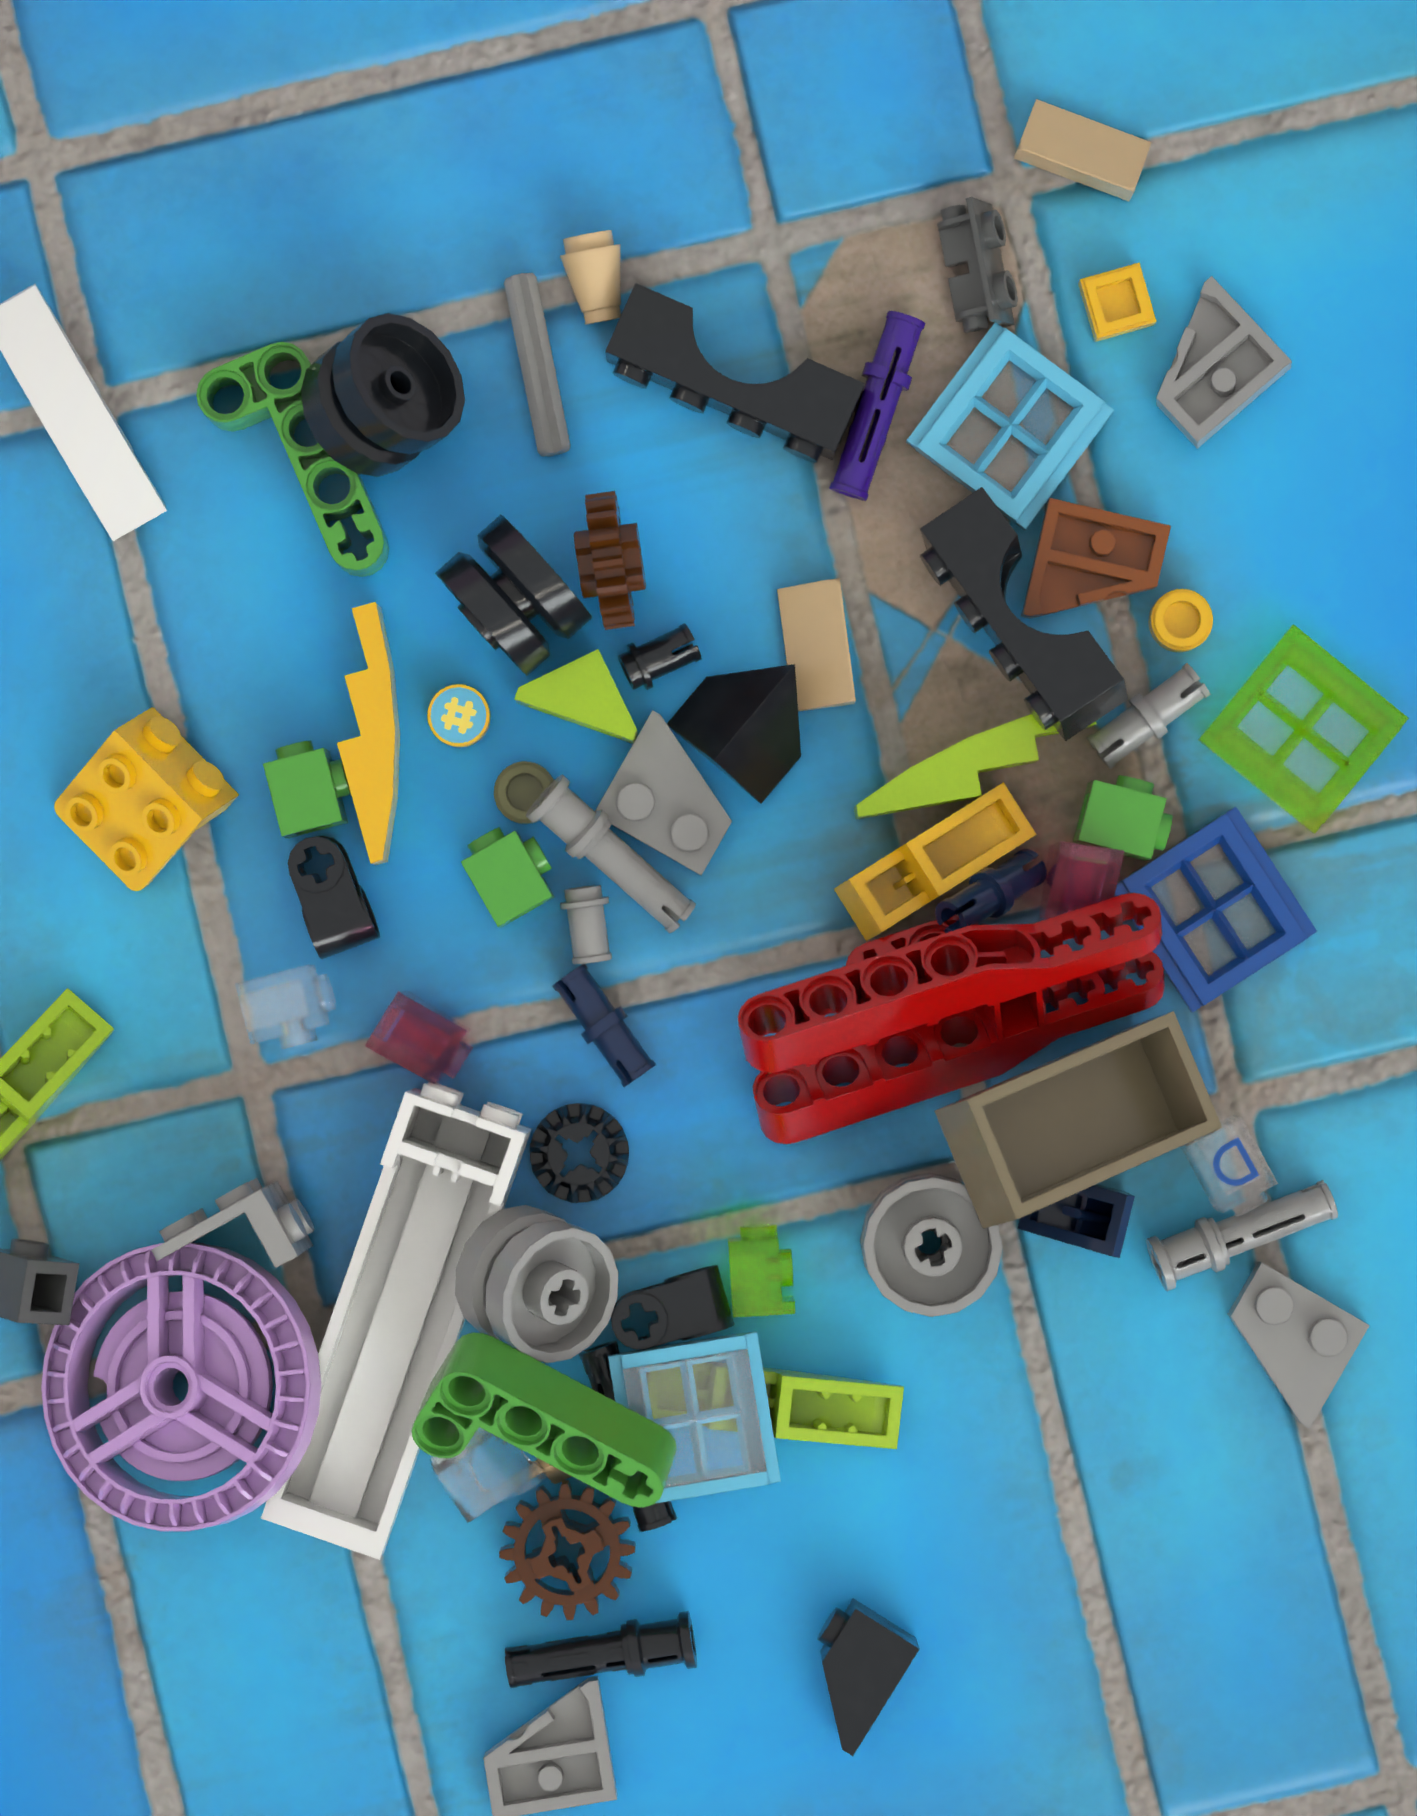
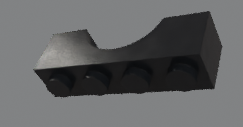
[605,283,865,463]
[920,487,1128,741]

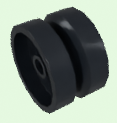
[301,313,465,477]
[435,515,592,676]

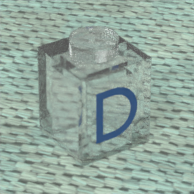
[1180,1115,1278,1216]

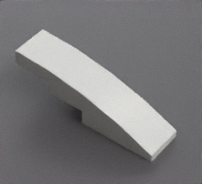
[0,284,167,541]

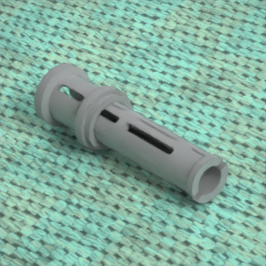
[526,774,696,934]
[1146,1180,1338,1291]

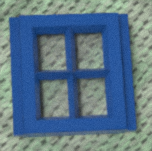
[1110,807,1317,1013]

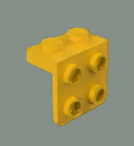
[54,707,239,891]

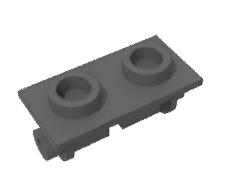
[937,197,1018,333]

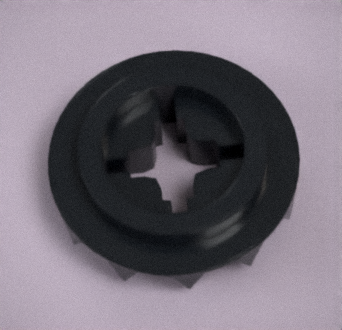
[530,1103,629,1203]

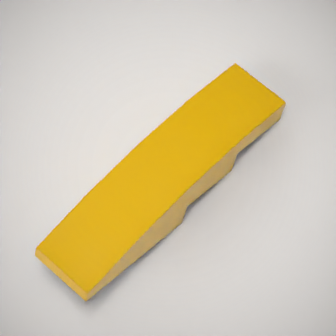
[337,602,400,865]

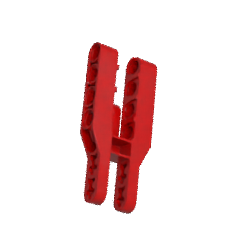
[738,893,1165,1144]

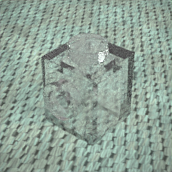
[235,965,336,1049]

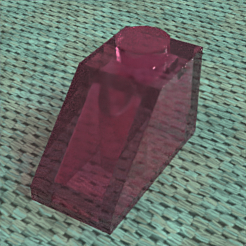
[1039,841,1124,920]
[365,991,474,1084]

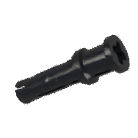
[505,1611,697,1688]

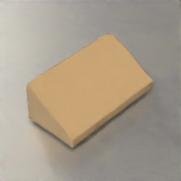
[1014,99,1152,202]
[777,578,856,712]

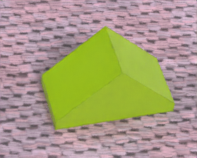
[514,649,638,744]

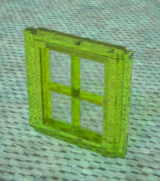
[1198,624,1409,834]

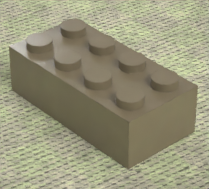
[934,1011,1223,1229]

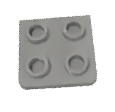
[151,1178,315,1268]

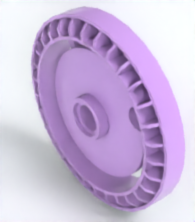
[41,1243,321,1531]

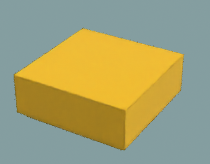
[1078,262,1157,342]

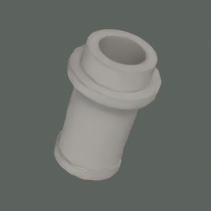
[560,885,612,964]

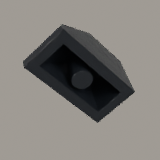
[817,1599,919,1756]

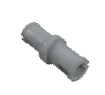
[1087,663,1211,769]

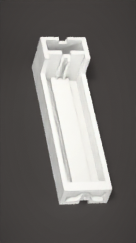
[261,1081,532,1560]

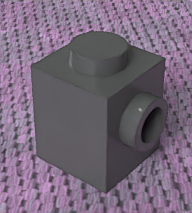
[0,1239,79,1325]

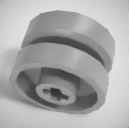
[860,1173,1003,1317]
[455,1205,618,1363]

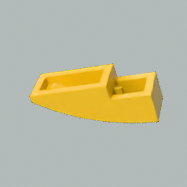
[834,782,1037,941]

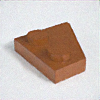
[1021,498,1171,619]

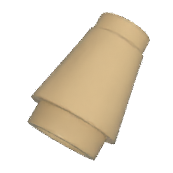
[560,230,621,325]

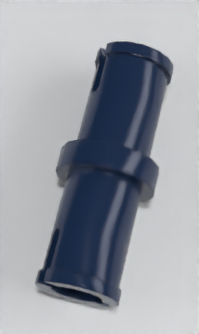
[935,849,1047,933]
[552,964,656,1087]

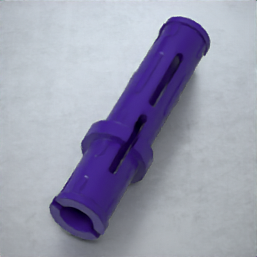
[829,311,925,501]

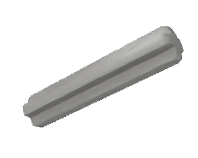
[504,273,571,457]

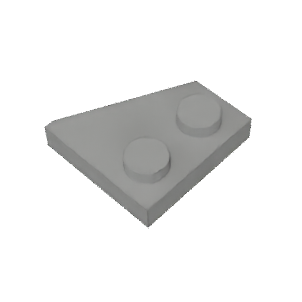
[1156,276,1292,449]
[595,710,732,876]
[1228,1261,1370,1429]
[483,1676,618,1816]

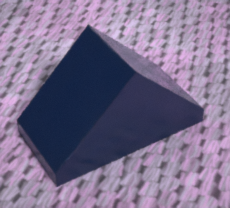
[1017,1184,1135,1258]

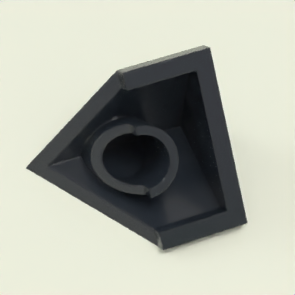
[667,664,801,804]

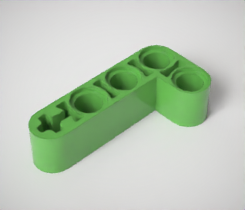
[196,342,389,577]
[411,1333,677,1507]

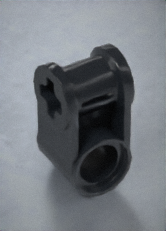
[288,836,380,959]
[611,1265,734,1350]

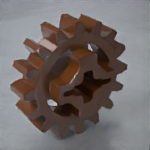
[573,491,646,630]
[499,1480,636,1620]

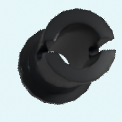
[618,623,702,690]

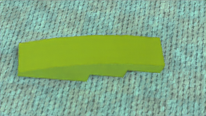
[854,714,1096,820]
[0,988,114,1161]
[646,1361,904,1449]

